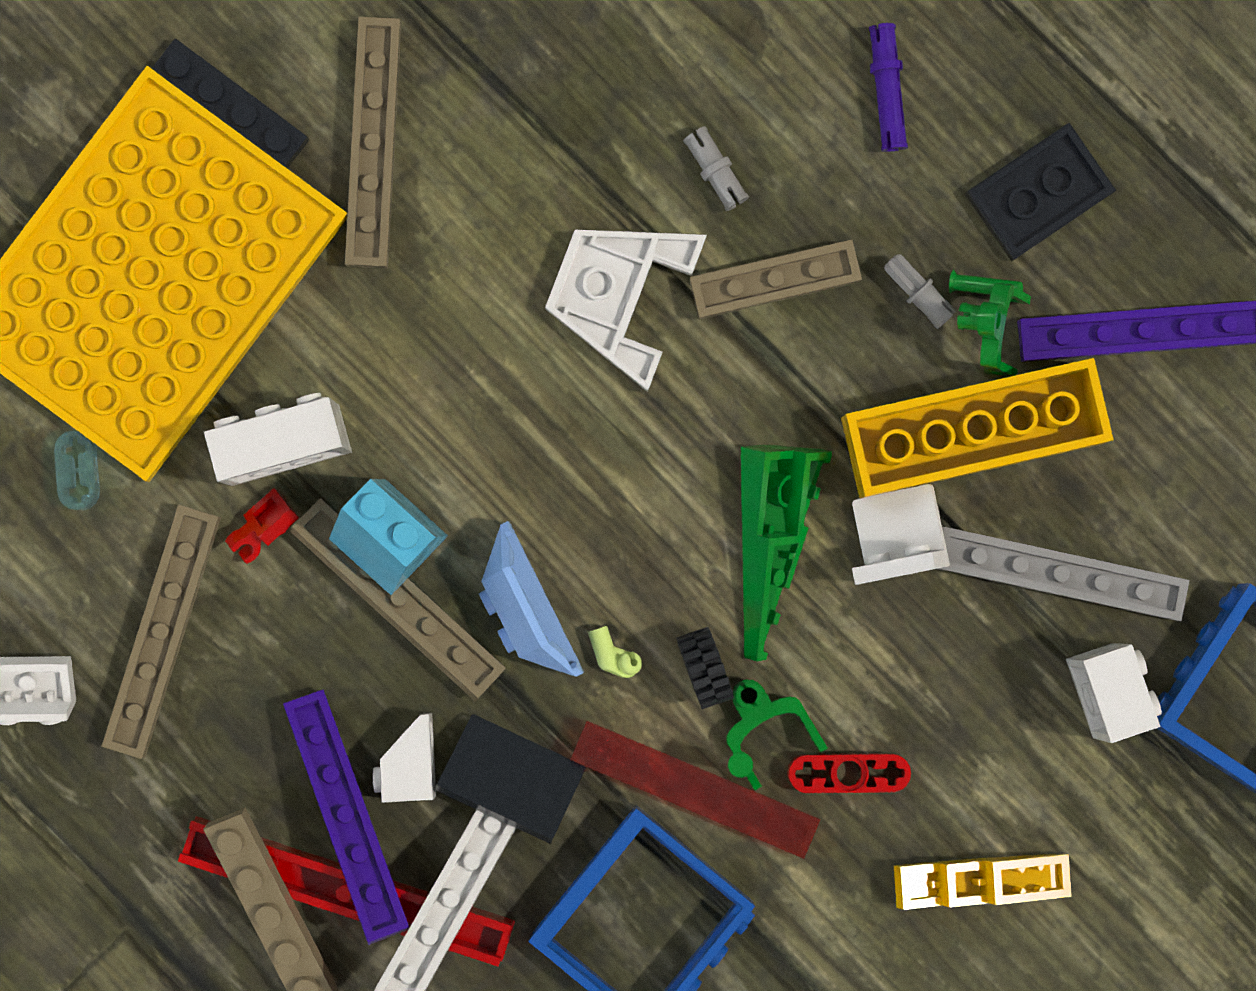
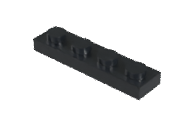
[152,38,309,169]

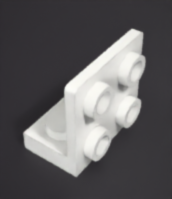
[852,484,950,585]

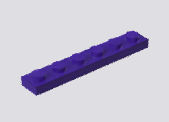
[1017,301,1256,362]
[283,690,409,945]

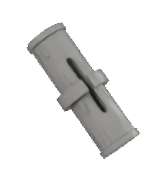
[683,126,749,211]

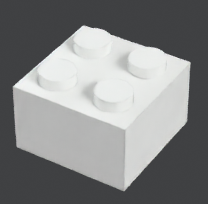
[1066,643,1162,743]

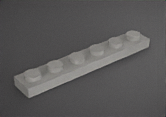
[938,526,1190,621]

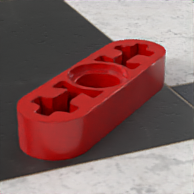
[787,753,911,793]

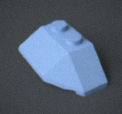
[479,521,584,677]

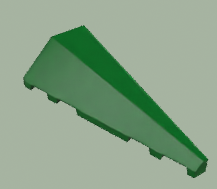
[741,444,832,662]

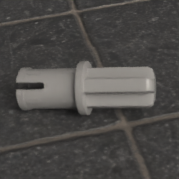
[884,254,957,329]

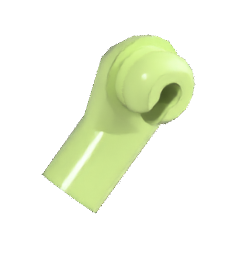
[588,626,642,678]

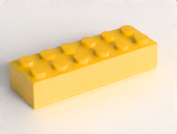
[841,358,1114,499]

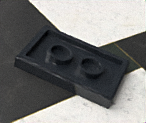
[965,123,1116,262]
[435,714,586,844]

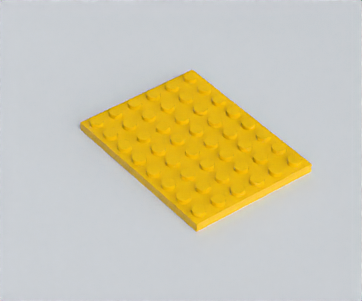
[0,66,348,482]

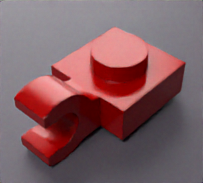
[225,488,299,564]

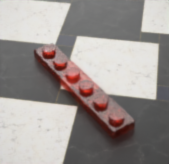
[570,720,820,859]

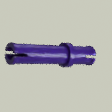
[869,23,908,152]

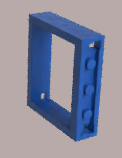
[1157,583,1256,793]
[528,805,755,991]

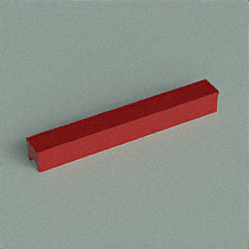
[178,816,515,967]

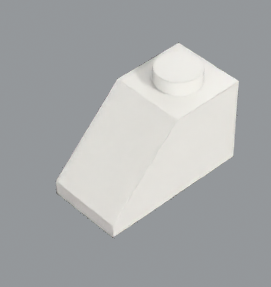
[373,712,436,802]

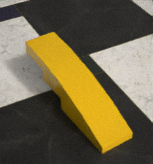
[894,854,1071,910]

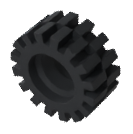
[676,627,734,710]

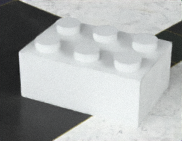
[204,393,352,486]

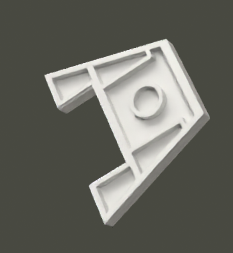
[545,230,707,392]

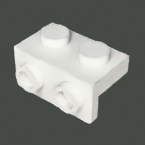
[0,656,76,725]

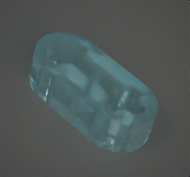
[54,431,100,511]

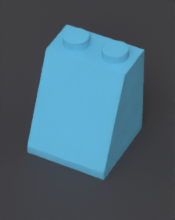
[329,479,448,595]

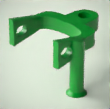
[949,270,1031,377]
[726,679,828,791]

